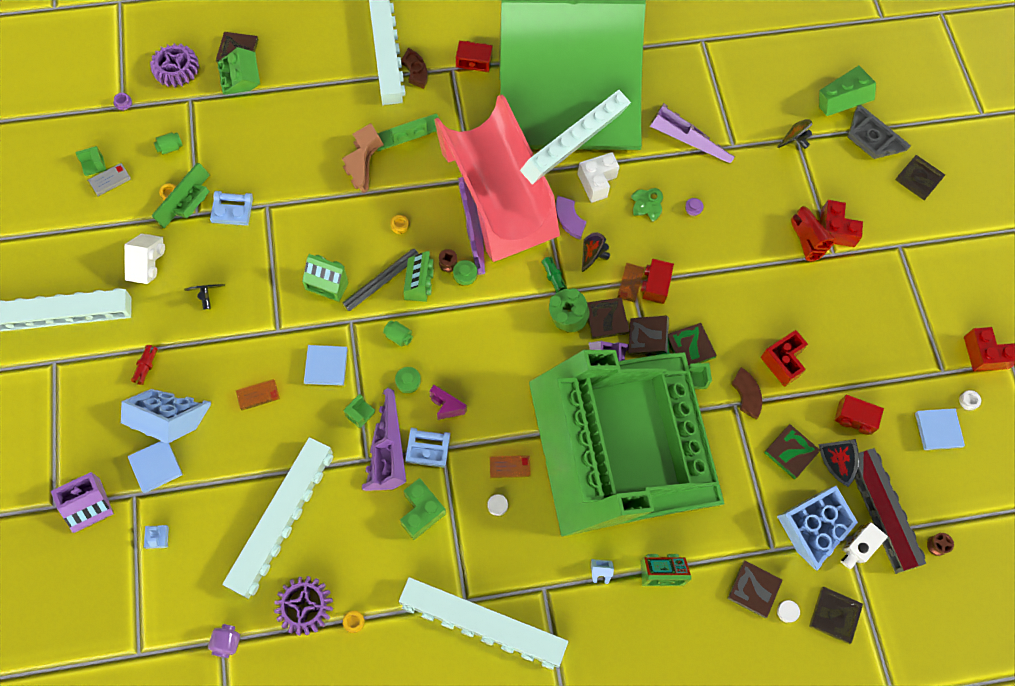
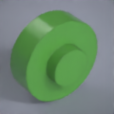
[453,260,477,285]
[395,367,421,393]

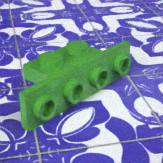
[377,114,438,151]
[152,163,210,228]

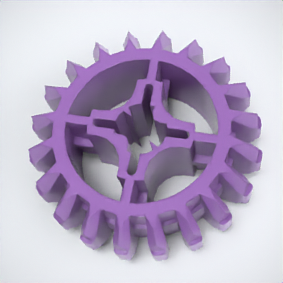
[150,43,199,88]
[274,576,333,636]

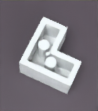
[577,152,619,203]
[125,233,165,284]

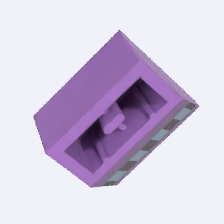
[51,472,114,533]

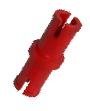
[131,345,158,385]

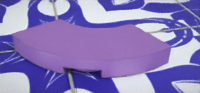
[556,196,586,239]

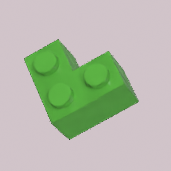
[400,478,446,540]

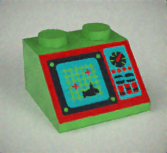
[641,554,692,586]

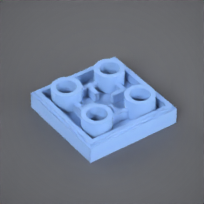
[304,345,348,385]
[915,409,965,450]
[128,441,183,493]

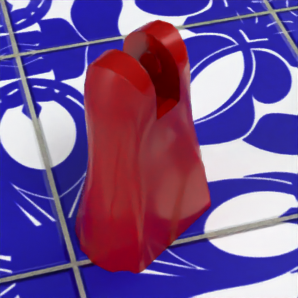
[791,206,836,262]

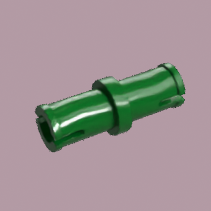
[541,257,567,293]

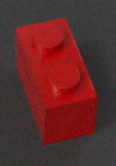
[456,40,493,73]
[641,259,674,304]
[834,394,884,435]

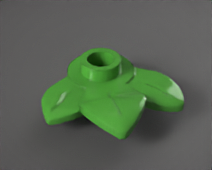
[631,188,663,221]

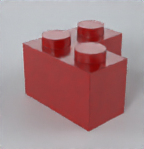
[820,200,863,247]
[964,327,1015,372]
[760,330,808,387]

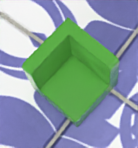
[76,146,106,176]
[689,363,712,389]
[343,394,375,428]

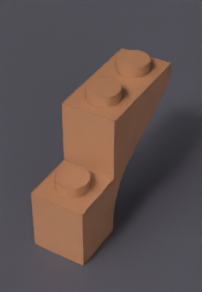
[342,123,384,194]

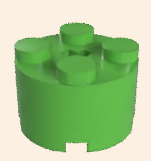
[549,288,590,332]

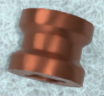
[439,249,457,272]
[927,533,954,556]

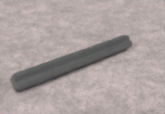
[343,249,419,311]

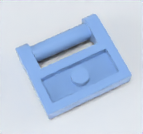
[210,191,253,226]
[405,428,451,468]

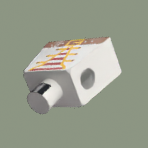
[841,522,888,569]

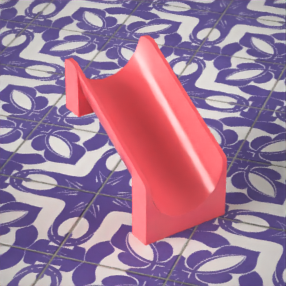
[434,95,560,262]

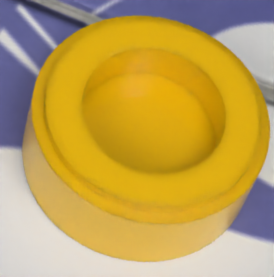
[159,183,176,200]
[391,215,409,234]
[343,611,365,633]

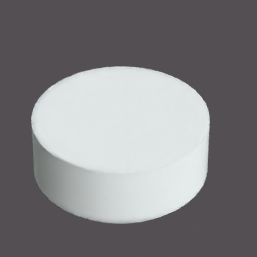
[959,390,981,411]
[488,494,508,516]
[777,600,800,623]

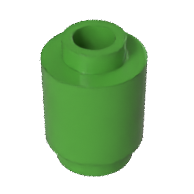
[154,132,183,155]
[383,320,413,347]

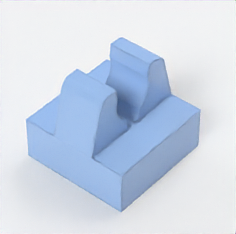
[144,525,169,549]
[591,559,614,584]

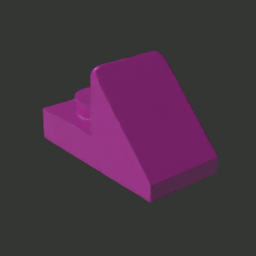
[429,385,467,420]

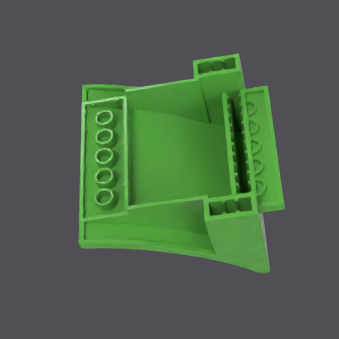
[499,0,646,150]
[529,350,724,537]

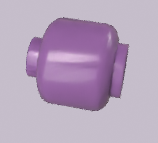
[208,624,240,658]

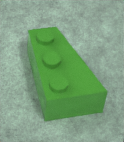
[819,65,876,116]

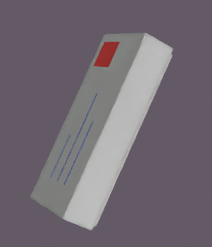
[88,163,131,196]

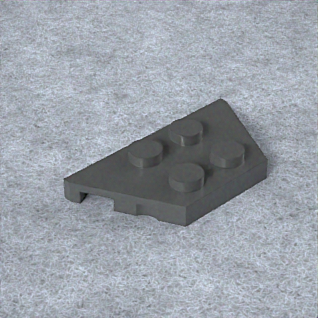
[848,105,911,159]

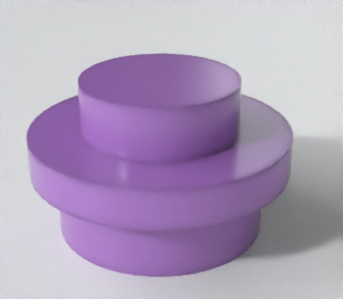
[113,93,132,110]
[685,198,704,216]

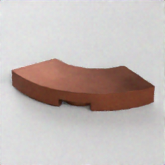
[401,48,428,89]
[731,367,762,420]

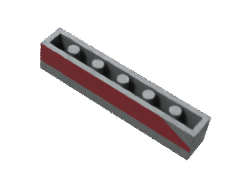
[854,448,926,574]

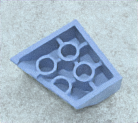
[121,389,211,443]
[777,486,858,570]

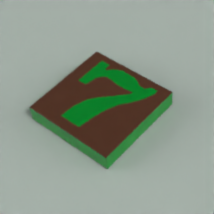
[668,323,717,366]
[764,424,821,479]

